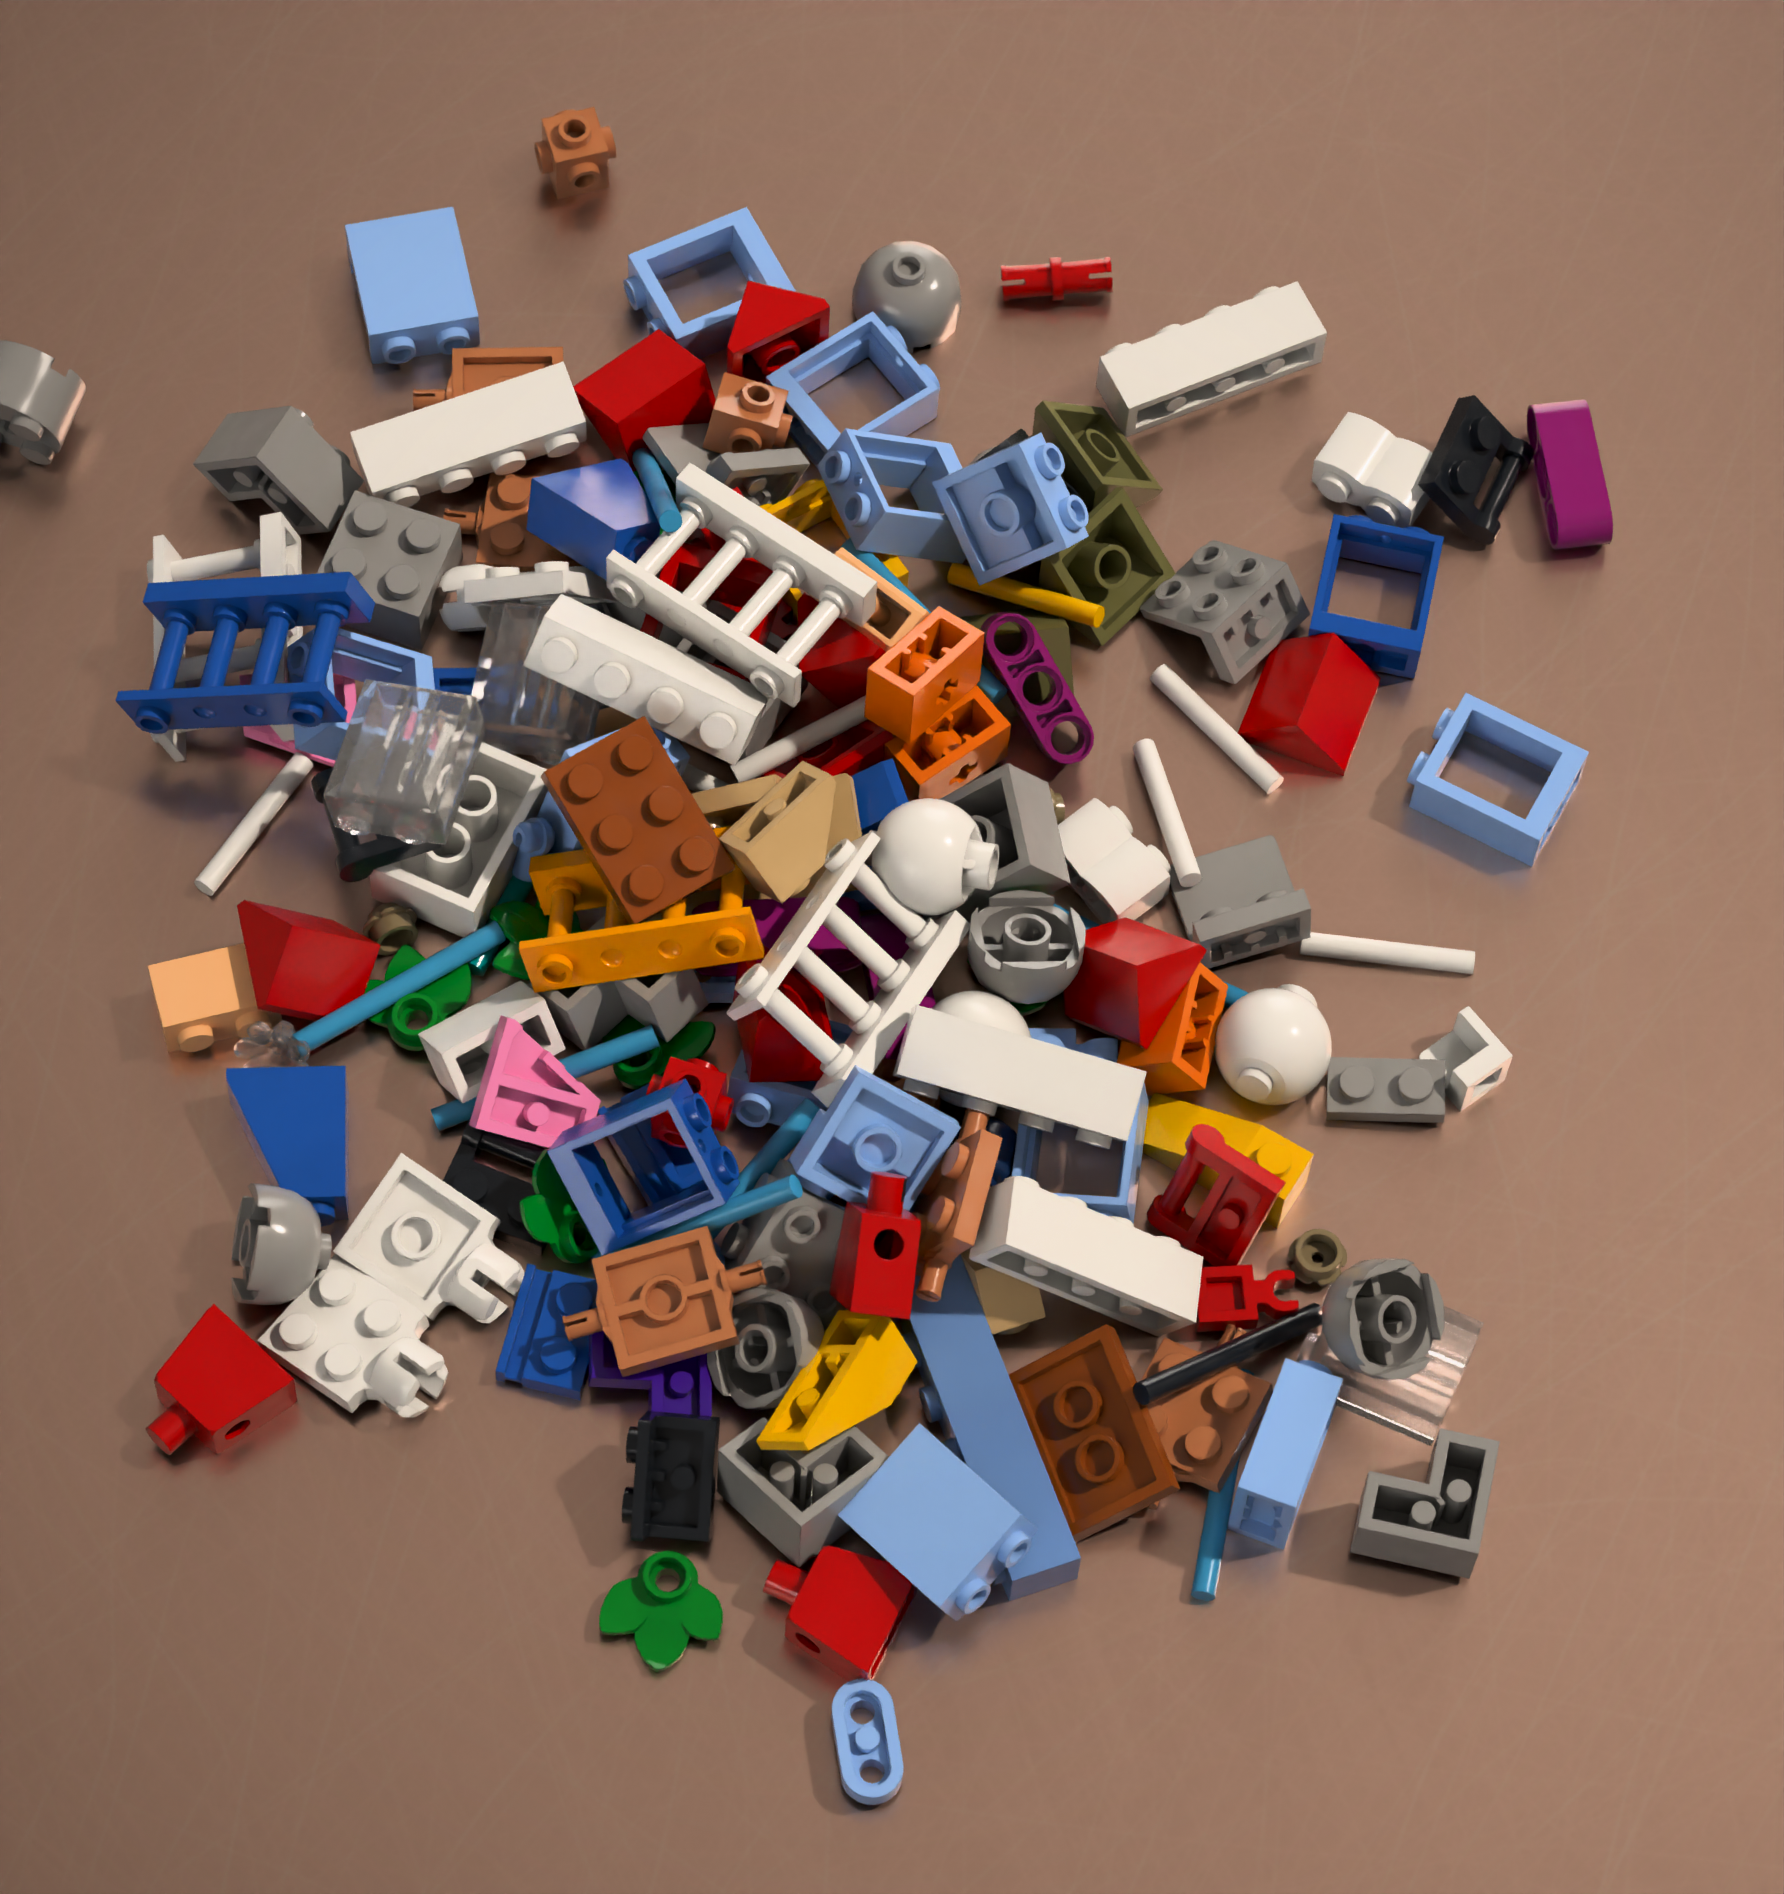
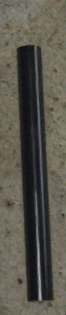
[1133,1303,1322,1406]

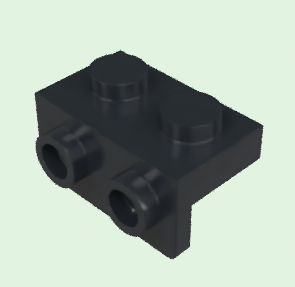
[622,1411,720,1542]

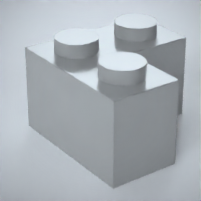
[193,406,365,535]
[530,915,708,1051]
[717,1417,889,1568]
[1350,1428,1500,1579]

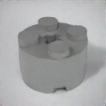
[0,340,86,465]

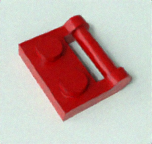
[1146,1124,1286,1266]

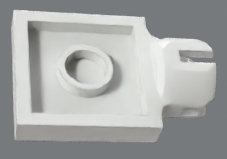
[438,561,618,632]
[333,1153,525,1324]
[257,1254,448,1418]

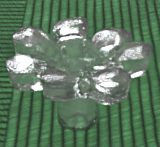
[234,1020,310,1068]

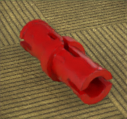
[1001,257,1113,301]

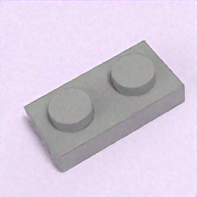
[1326,1057,1445,1123]

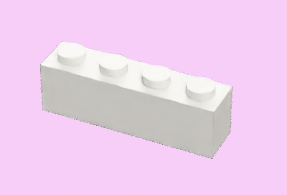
[1096,281,1327,438]
[350,361,587,507]
[523,594,769,766]
[892,1005,1147,1149]
[969,1176,1203,1337]

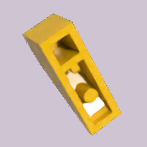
[1142,1093,1314,1229]
[756,1310,918,1451]

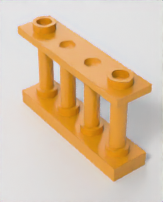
[519,826,764,993]

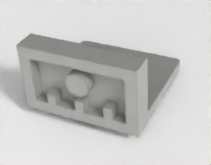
[642,423,810,506]
[1140,540,1310,685]
[1169,835,1311,969]

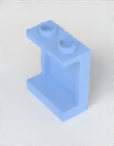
[345,207,480,364]
[838,1423,1038,1621]

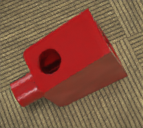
[829,1171,921,1320]
[146,1304,297,1455]
[763,1545,917,1682]

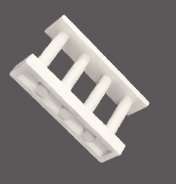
[606,463,877,708]
[147,512,303,762]
[726,831,970,1108]

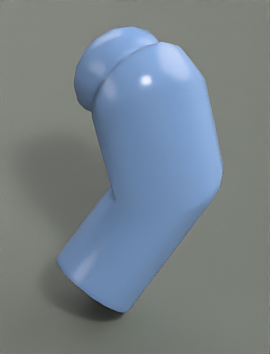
[512,817,555,882]

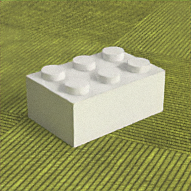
[369,727,548,938]

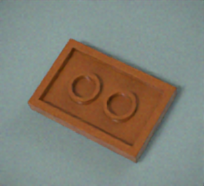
[541,716,735,925]
[1009,1324,1181,1543]

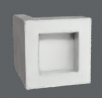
[1419,1006,1513,1112]

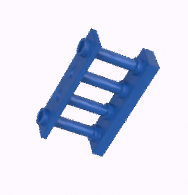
[116,572,375,734]

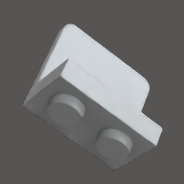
[721,1158,886,1330]

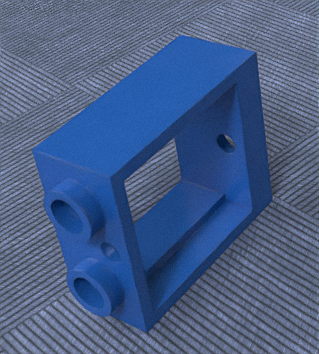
[1308,514,1444,679]
[547,1078,740,1255]

